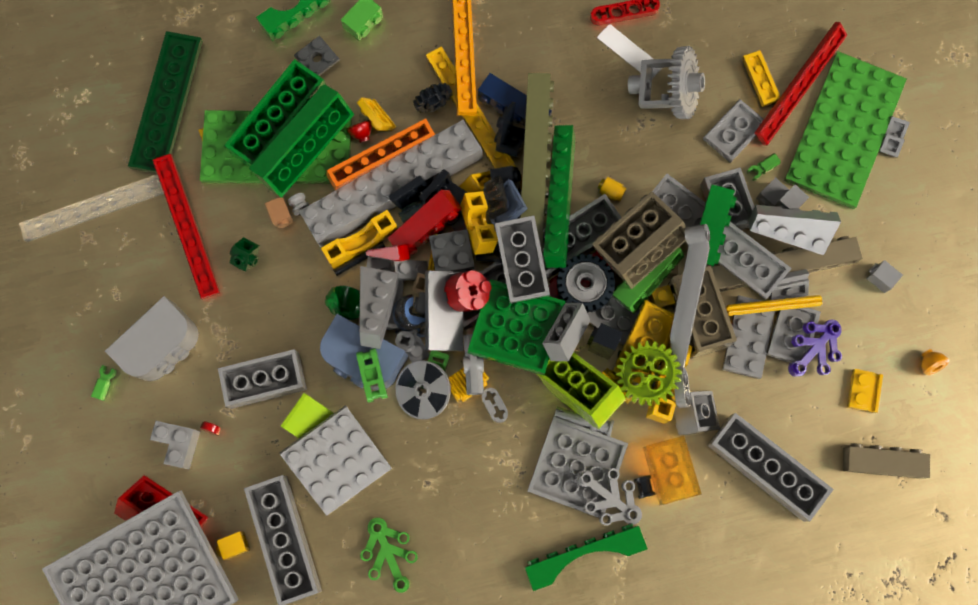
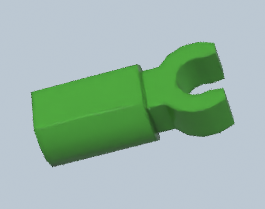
[747,153,781,181]
[91,365,117,401]

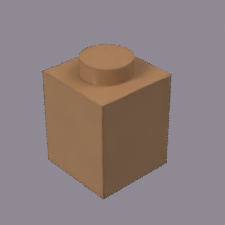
[265,197,294,228]

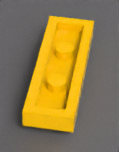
[742,50,780,107]

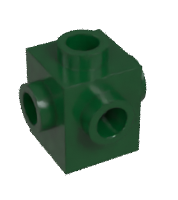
[229,237,260,272]

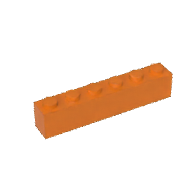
[326,118,435,190]

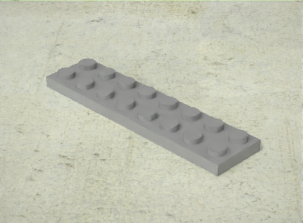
[653,174,792,299]

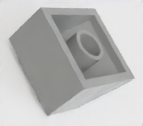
[674,391,720,435]

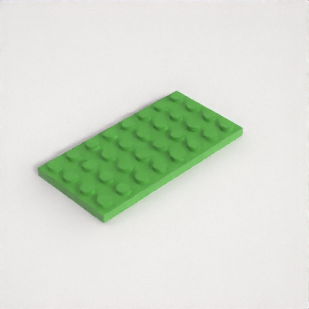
[784,51,907,209]
[200,110,352,184]

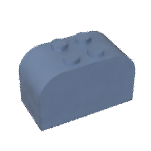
[320,314,409,390]

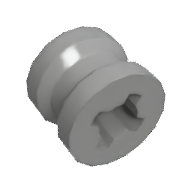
[287,193,310,216]
[395,331,416,353]

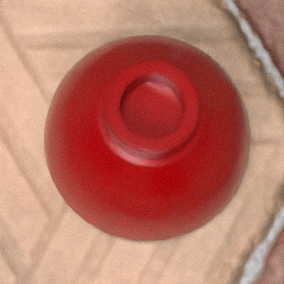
[347,120,372,143]

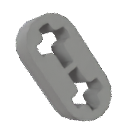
[481,388,508,423]

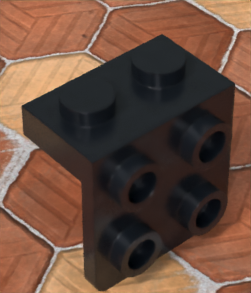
[494,102,525,157]
[419,169,468,226]

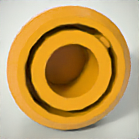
[921,349,949,375]

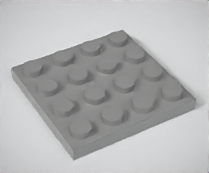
[279,405,392,516]
[527,417,628,518]

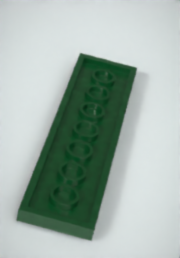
[128,31,203,174]

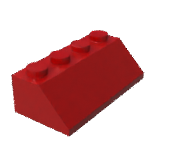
[114,475,208,528]

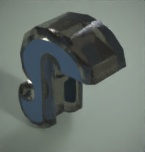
[393,294,425,337]

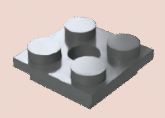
[294,36,340,76]

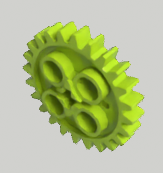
[616,341,682,406]

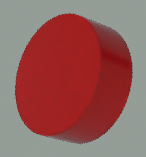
[200,421,221,436]

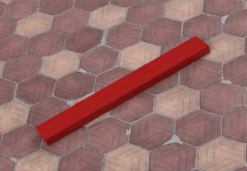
[754,22,847,146]
[153,154,220,300]

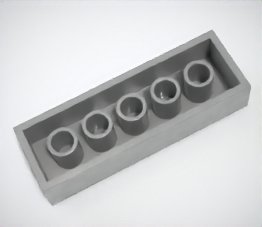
[707,413,834,522]
[244,475,322,605]

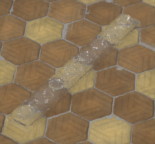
[19,175,164,242]

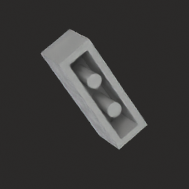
[542,303,591,361]

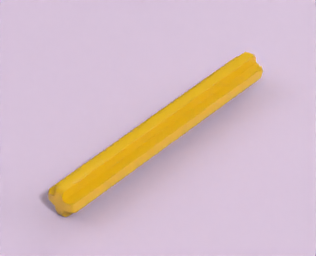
[726,295,822,316]

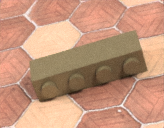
[843,443,930,479]

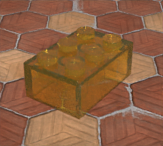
[643,436,702,505]

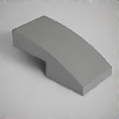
[879,116,910,158]

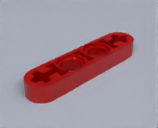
[590,0,660,26]

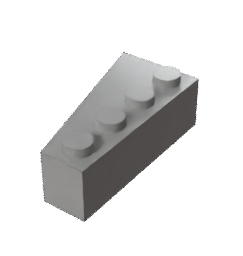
[748,205,841,255]
[360,266,399,349]

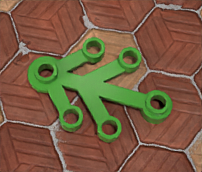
[360,518,418,593]

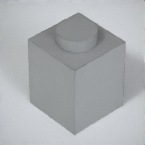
[866,260,903,293]

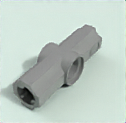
[463,334,484,395]

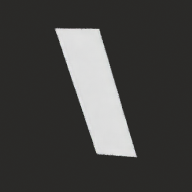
[597,24,662,79]

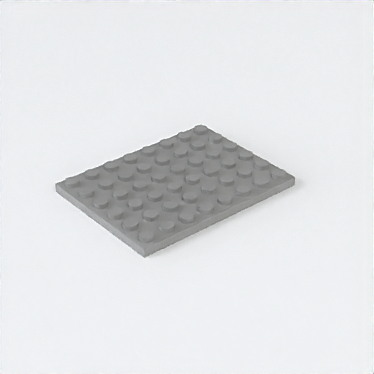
[42,490,239,605]

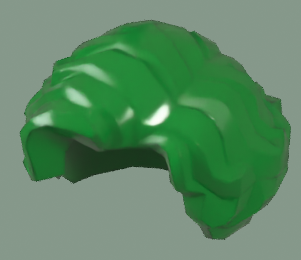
[325,286,360,320]

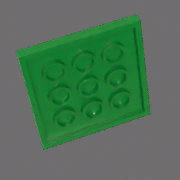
[467,279,565,376]

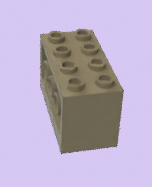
[592,191,686,289]
[668,266,737,359]

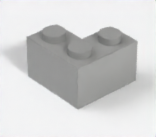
[756,178,809,209]
[150,421,200,469]

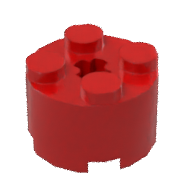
[444,270,492,312]

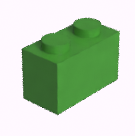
[341,0,383,41]

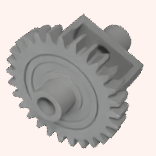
[628,46,705,119]

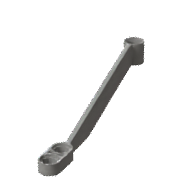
[670,224,710,408]

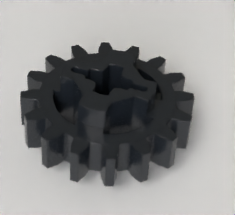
[413,83,453,113]

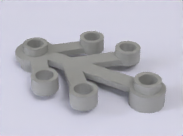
[576,468,642,526]

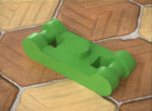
[356,348,388,403]

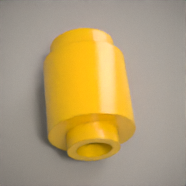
[598,176,627,201]

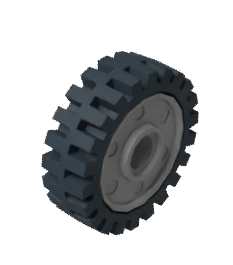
[557,254,615,313]

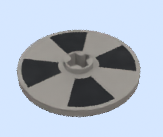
[396,361,451,419]

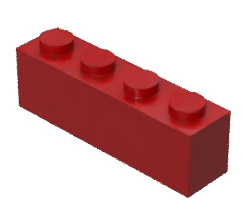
[388,190,462,256]

